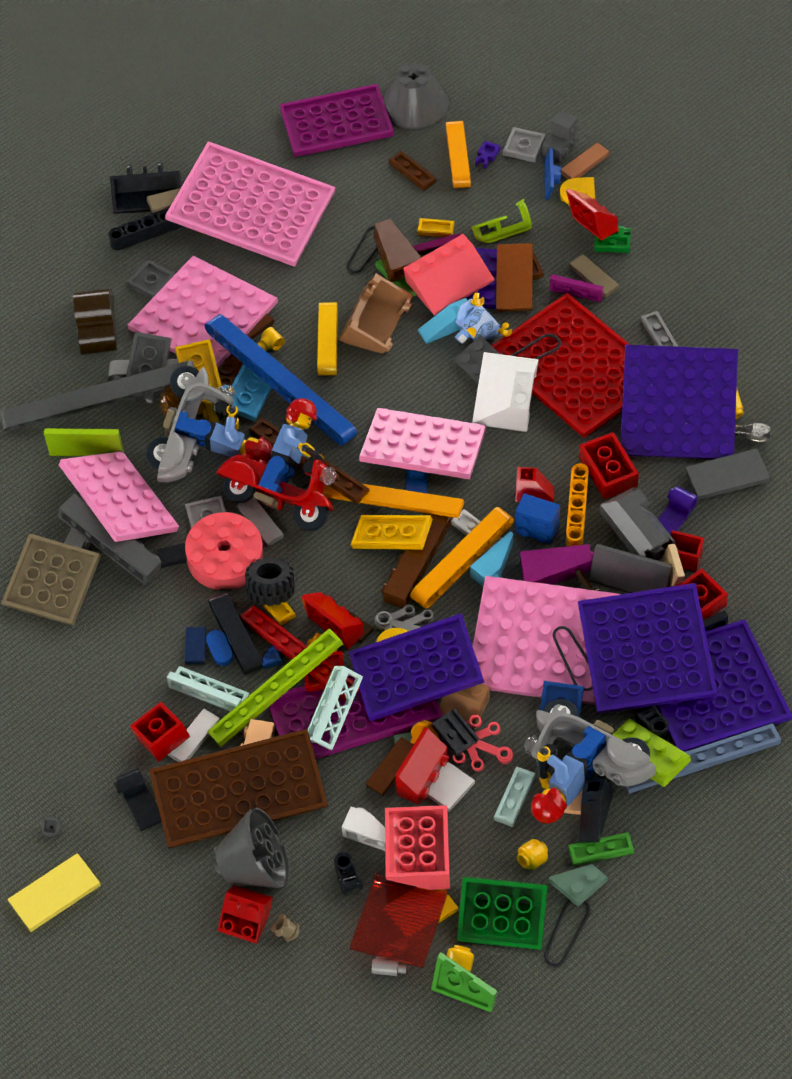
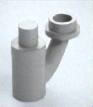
[372,941,407,976]

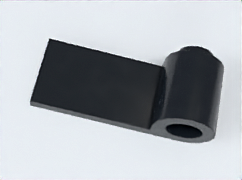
[113,768,162,831]

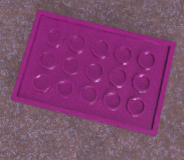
[279,84,394,157]

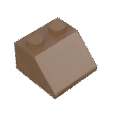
[439,684,490,731]

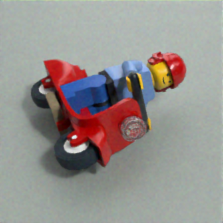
[216,398,337,531]

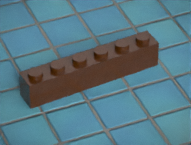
[382,513,453,609]

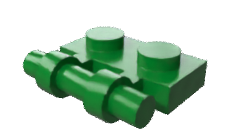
[594,226,631,253]

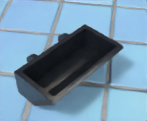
[110,162,182,214]

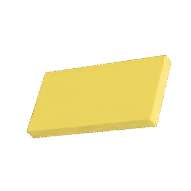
[8,853,101,932]

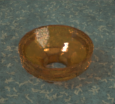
[160,387,181,415]

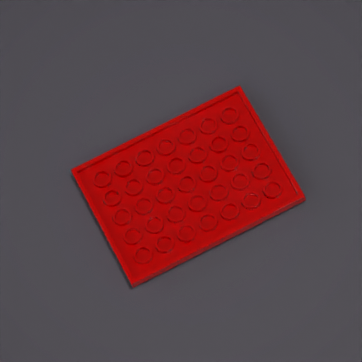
[491,293,630,438]

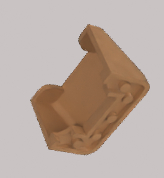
[339,273,413,354]

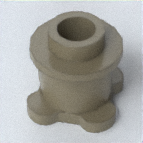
[271,914,299,942]

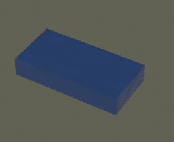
[184,627,206,665]

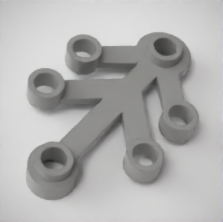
[374,605,434,631]

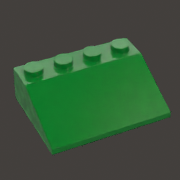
[457,876,548,950]

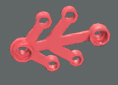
[453,715,513,772]

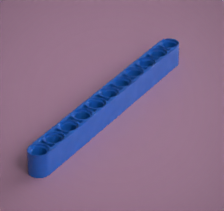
[204,314,357,446]

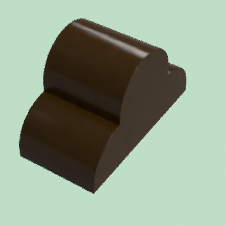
[73,289,117,354]

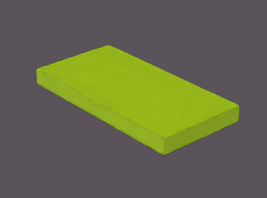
[44,428,124,456]

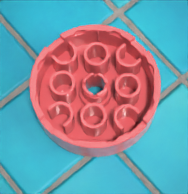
[185,512,263,590]

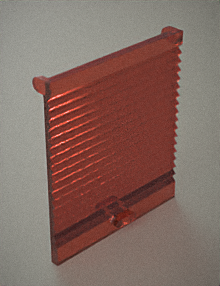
[350,872,448,968]

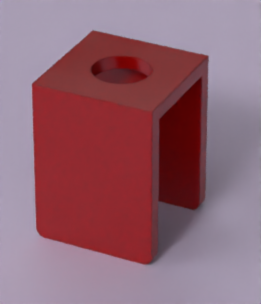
[665,530,704,572]

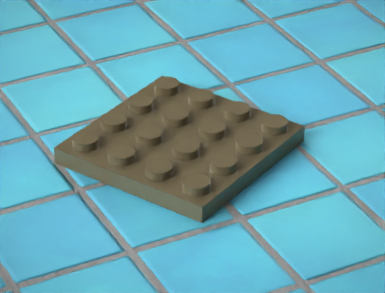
[1,533,101,626]

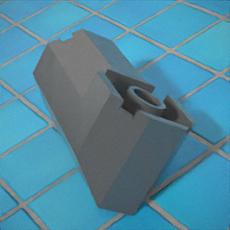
[600,488,675,561]

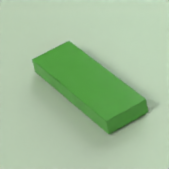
[568,832,634,866]

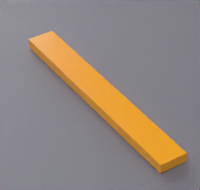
[323,484,464,518]

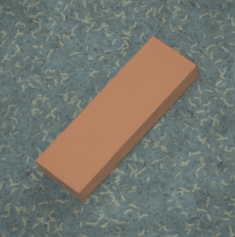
[560,142,610,179]

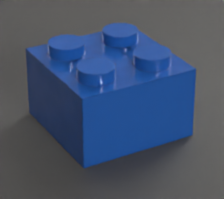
[515,493,560,544]

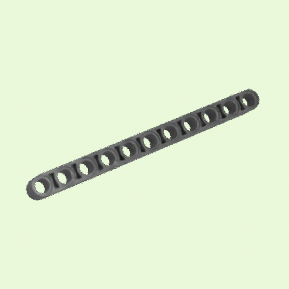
[0,361,195,431]

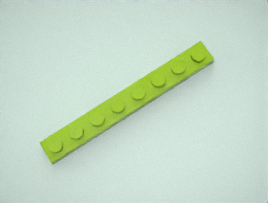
[207,628,343,747]

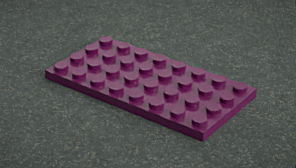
[269,675,442,759]

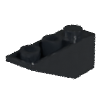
[579,778,613,843]

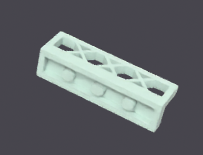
[167,666,250,711]
[308,666,363,750]

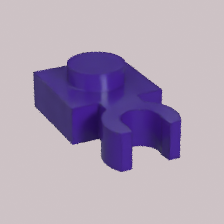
[475,141,501,169]

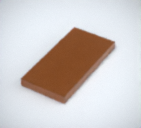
[496,243,533,312]

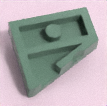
[549,864,607,906]

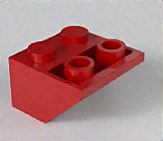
[515,467,554,503]
[218,885,273,944]

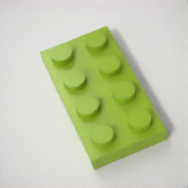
[612,718,691,787]

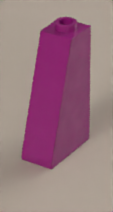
[520,544,594,585]

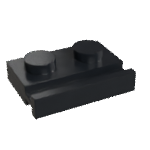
[431,708,480,757]

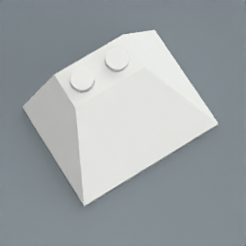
[472,352,539,432]

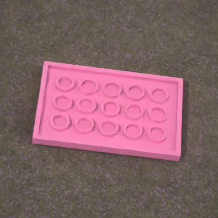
[359,408,486,480]
[59,452,179,542]

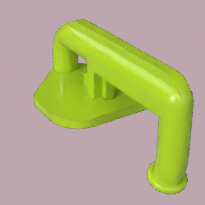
[471,199,532,243]

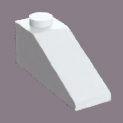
[342,807,385,851]

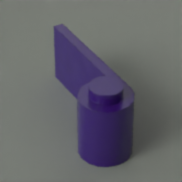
[658,486,698,534]

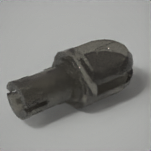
[735,422,771,442]

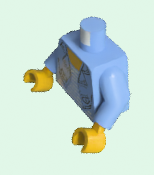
[455,293,512,344]

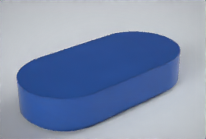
[206,630,233,666]

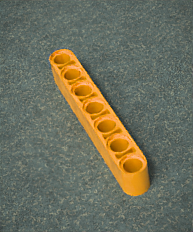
[410,507,514,609]

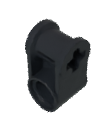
[634,705,669,741]
[334,852,363,895]

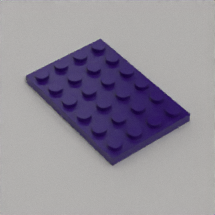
[349,613,485,721]

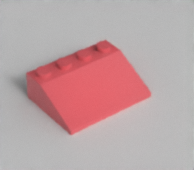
[403,234,494,316]
[385,805,450,890]

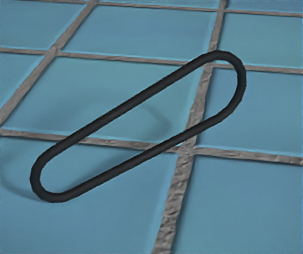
[346,225,378,273]
[511,334,561,359]
[552,626,593,691]
[544,900,591,966]

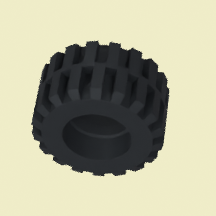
[245,557,295,606]

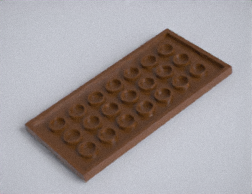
[149,729,328,849]

